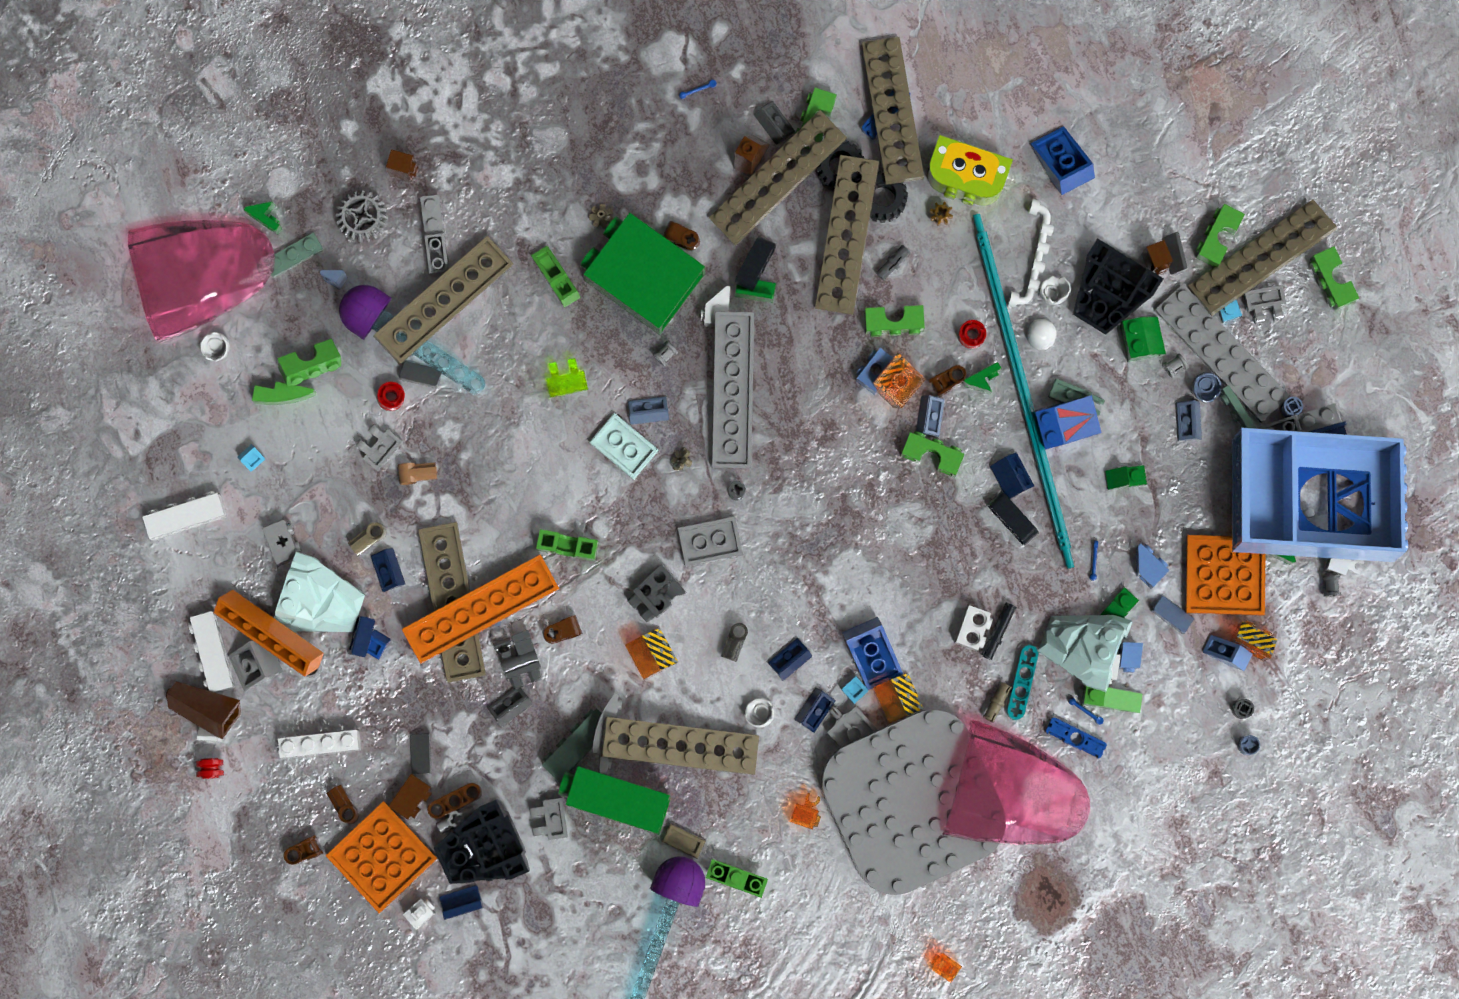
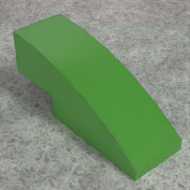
[531,246,581,308]
[252,382,316,405]

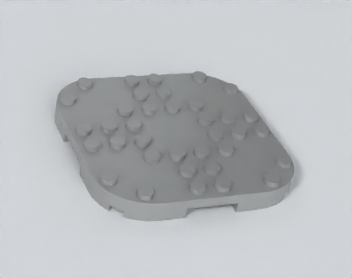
[821,710,1006,895]

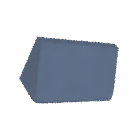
[319,270,348,290]
[916,395,945,437]
[628,396,669,425]
[1176,400,1202,441]
[1151,596,1194,634]

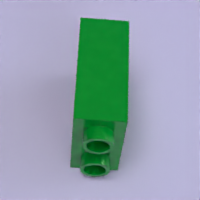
[580,212,705,335]
[558,766,671,835]

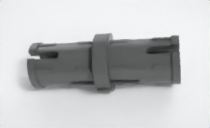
[875,245,911,281]

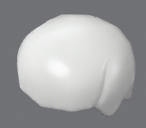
[1039,276,1071,305]
[1027,318,1056,350]
[200,332,230,362]
[744,698,775,728]

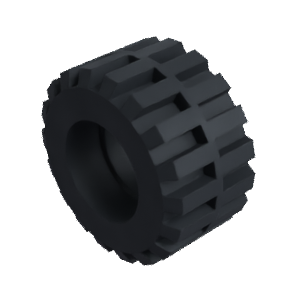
[816,140,865,191]
[858,171,908,223]

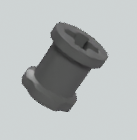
[728,481,746,501]
[1323,576,1342,597]

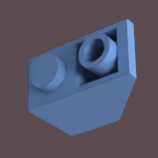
[1136,544,1169,589]

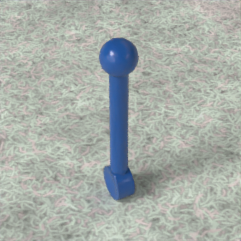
[679,80,717,99]
[1089,540,1098,581]
[1068,698,1104,725]

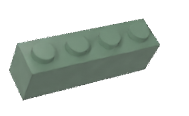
[542,708,601,782]

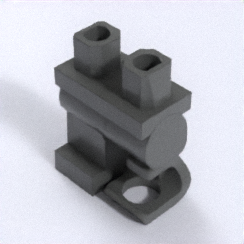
[628,564,687,623]
[493,630,541,690]

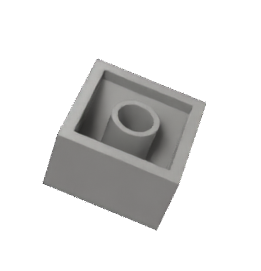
[228,641,283,691]

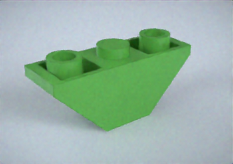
[706,859,768,898]

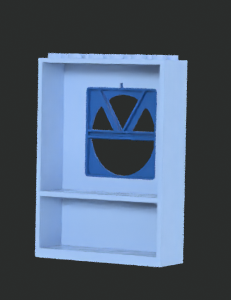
[1232,428,1408,562]

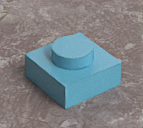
[1219,300,1242,323]
[237,444,265,472]
[841,677,869,704]

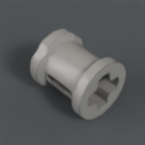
[653,341,678,367]
[1163,353,1189,378]

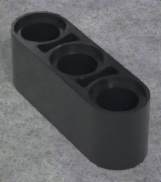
[734,236,776,291]
[987,491,1039,546]

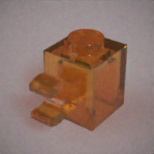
[790,793,821,830]
[930,952,962,983]

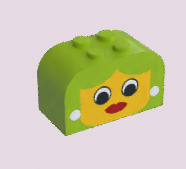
[927,135,1013,206]

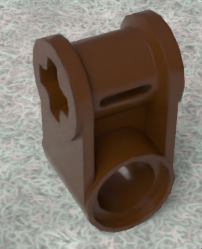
[663,221,700,251]
[928,365,966,398]
[544,615,583,644]
[284,835,324,865]

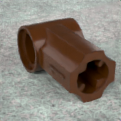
[326,785,359,824]

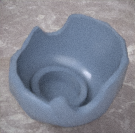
[1192,372,1221,402]

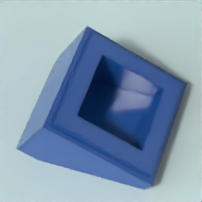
[367,630,391,660]

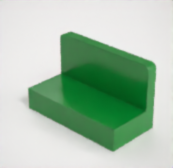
[735,280,776,303]

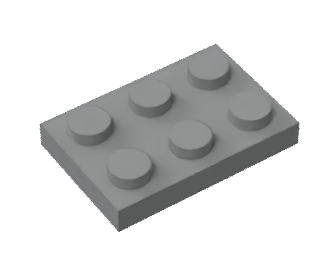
[678,517,743,567]

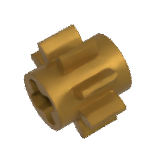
[930,201,953,226]

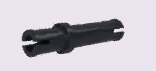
[981,602,1017,660]

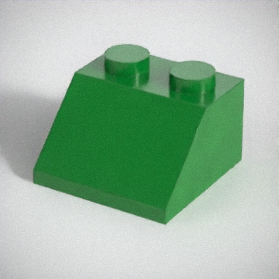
[1120,317,1166,362]

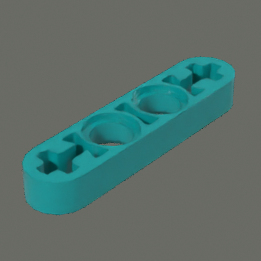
[1007,645,1039,720]

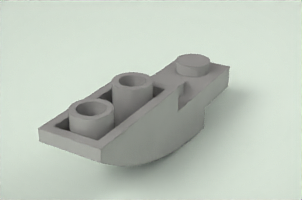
[420,194,449,274]
[1259,403,1342,432]
[591,694,622,774]

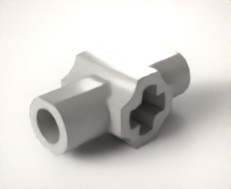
[436,806,475,834]

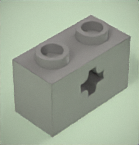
[262,520,302,566]

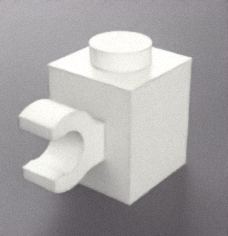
[1324,558,1364,577]
[403,899,436,930]

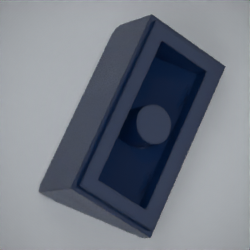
[371,548,405,592]
[348,616,375,657]
[768,638,812,681]
[795,688,836,733]

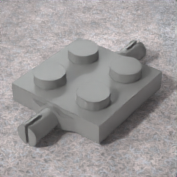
[827,706,878,748]

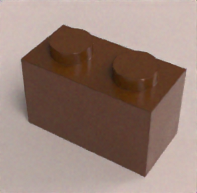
[386,149,419,182]
[1141,240,1173,275]
[388,774,432,820]

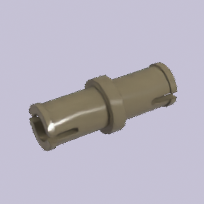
[983,682,1012,723]

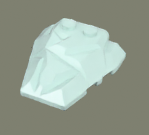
[274,552,365,632]
[1038,615,1132,692]

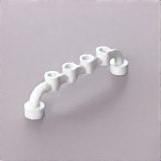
[1007,199,1054,308]

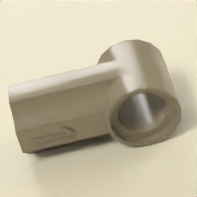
[348,522,386,556]

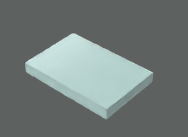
[589,413,659,480]

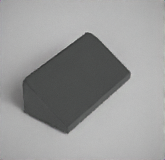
[755,101,795,145]
[1162,232,1188,275]
[399,361,443,389]
[487,688,533,727]
[411,733,432,774]

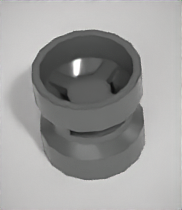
[1232,699,1255,719]

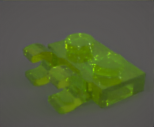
[546,358,588,398]

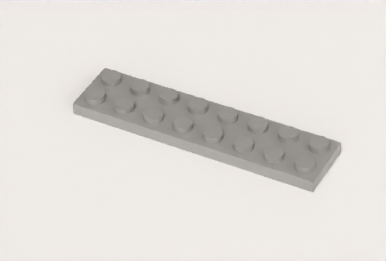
[1154,284,1290,423]
[712,311,754,468]

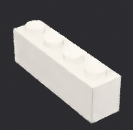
[143,491,227,541]
[188,611,235,693]
[278,730,361,759]

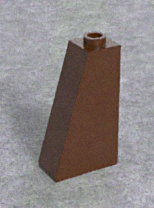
[734,135,770,177]
[166,681,241,739]

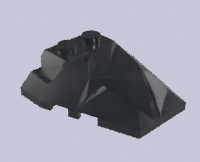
[1073,238,1164,335]
[434,799,530,884]

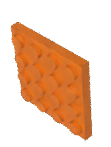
[1186,535,1266,616]
[326,801,438,914]

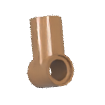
[398,462,437,485]

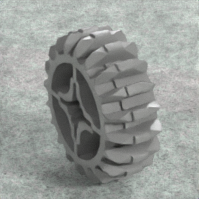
[335,190,388,243]

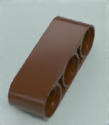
[427,783,482,819]

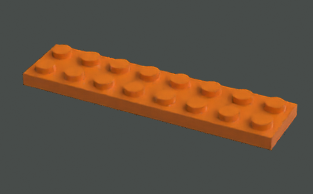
[402,554,559,664]

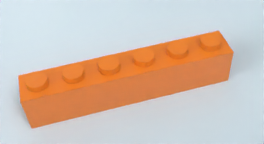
[213,590,324,677]

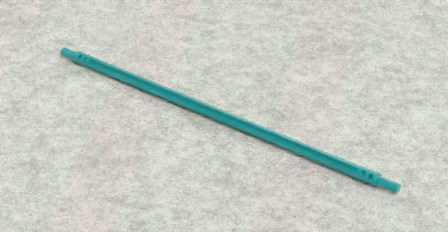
[973,214,1075,569]

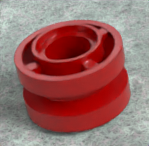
[958,320,987,349]
[377,382,405,411]
[195,758,224,779]

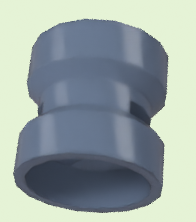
[1281,397,1303,418]
[1238,735,1260,756]

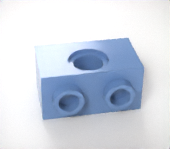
[856,348,893,395]

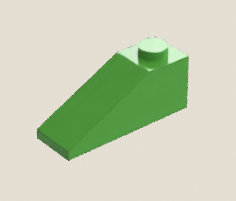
[1081,685,1142,713]

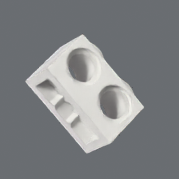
[955,605,993,651]

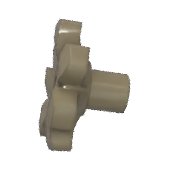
[589,204,614,229]
[671,447,692,471]

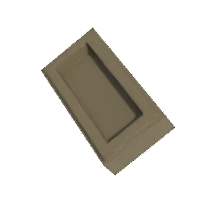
[662,824,706,859]

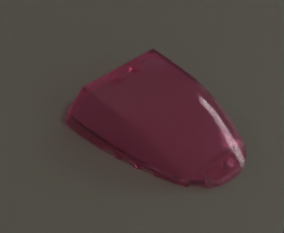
[128,220,275,343]
[942,720,1090,845]

